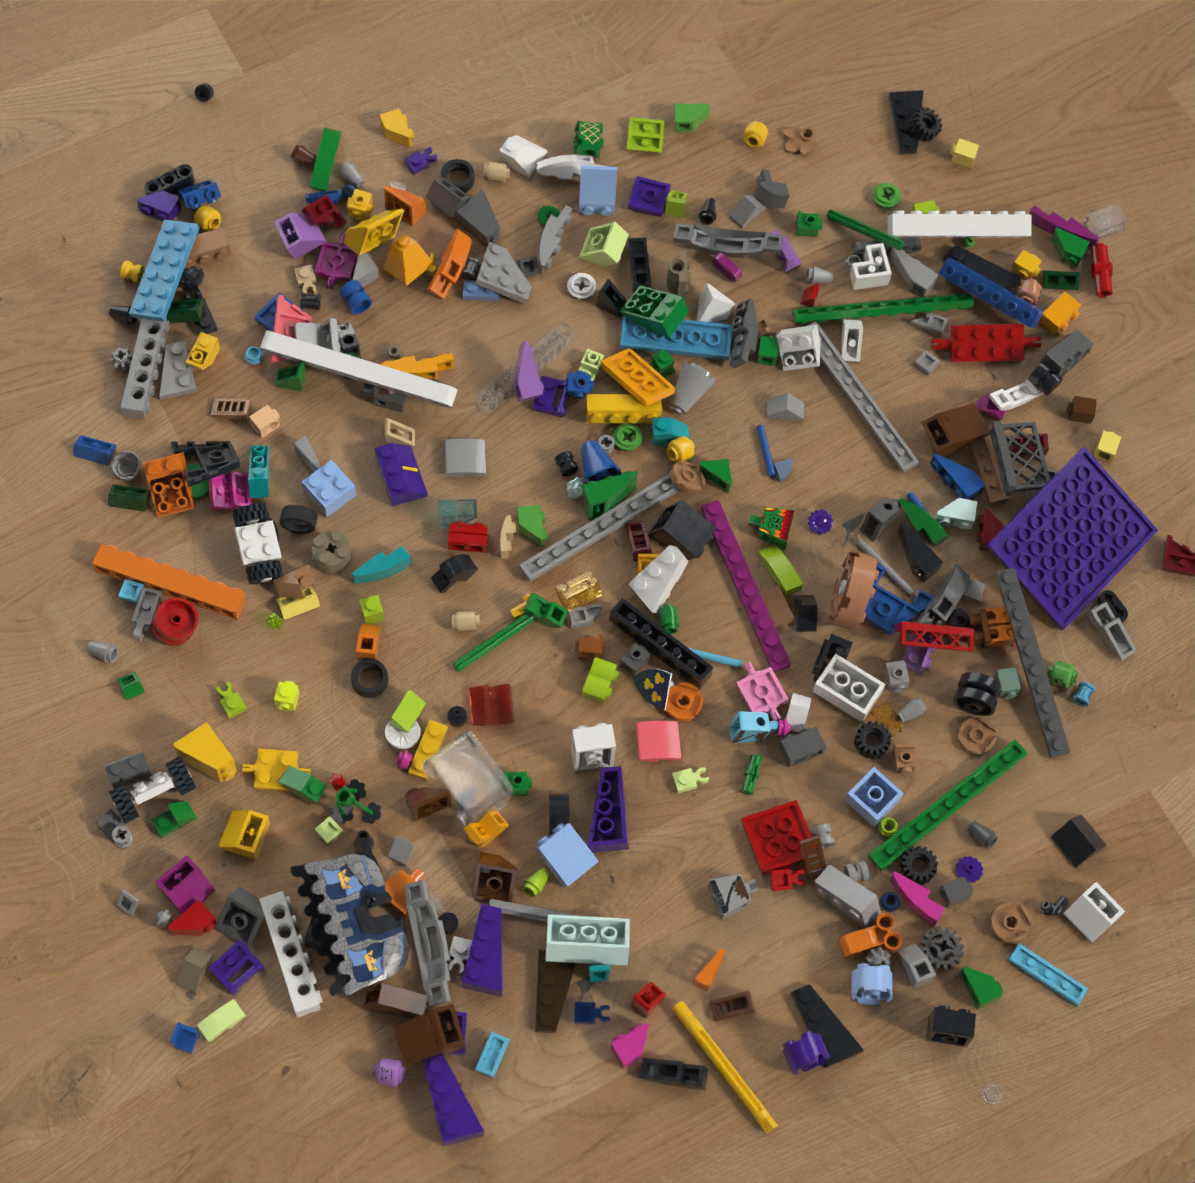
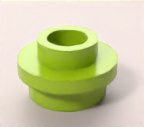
[878,817,898,837]

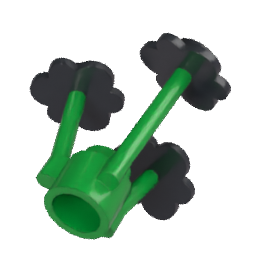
[331,779,381,824]

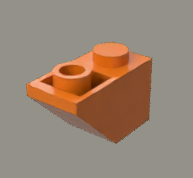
[356,623,382,661]

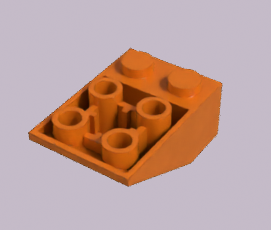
[143,452,194,518]

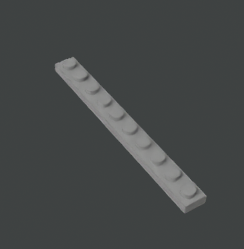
[808,322,919,473]
[519,474,681,582]

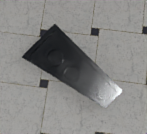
[889,90,924,155]

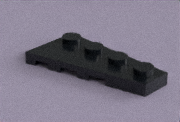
[944,245,1022,291]
[791,984,864,1068]

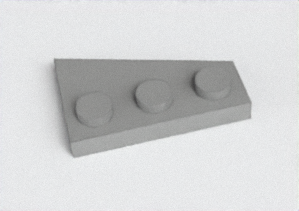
[159,341,197,400]

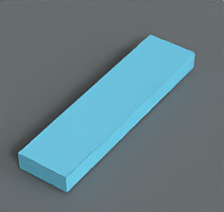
[1008,943,1088,1007]

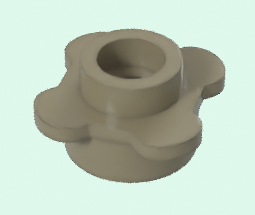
[383,343,405,361]

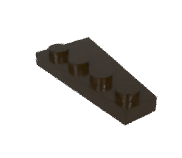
[535,950,576,1033]

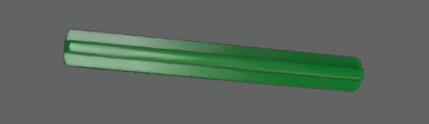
[826,209,904,250]
[453,613,535,672]

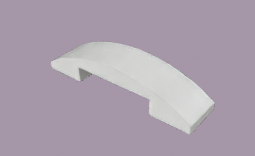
[989,378,1043,411]

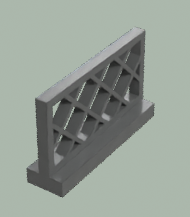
[990,421,1050,496]

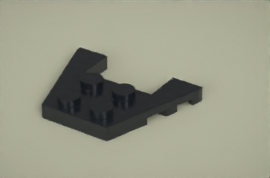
[171,441,240,487]

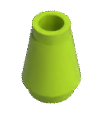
[522,867,550,897]

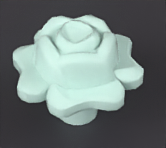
[567,477,585,499]

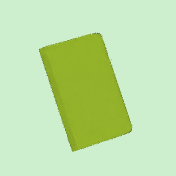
[390,690,426,733]

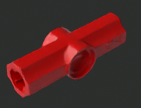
[1091,243,1113,298]

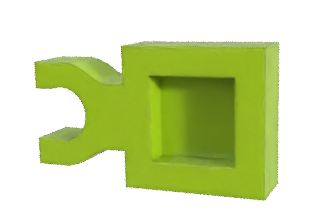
[216,682,247,719]

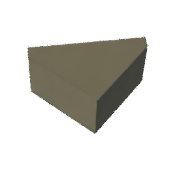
[177,947,214,992]

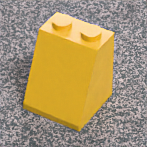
[173,722,237,783]

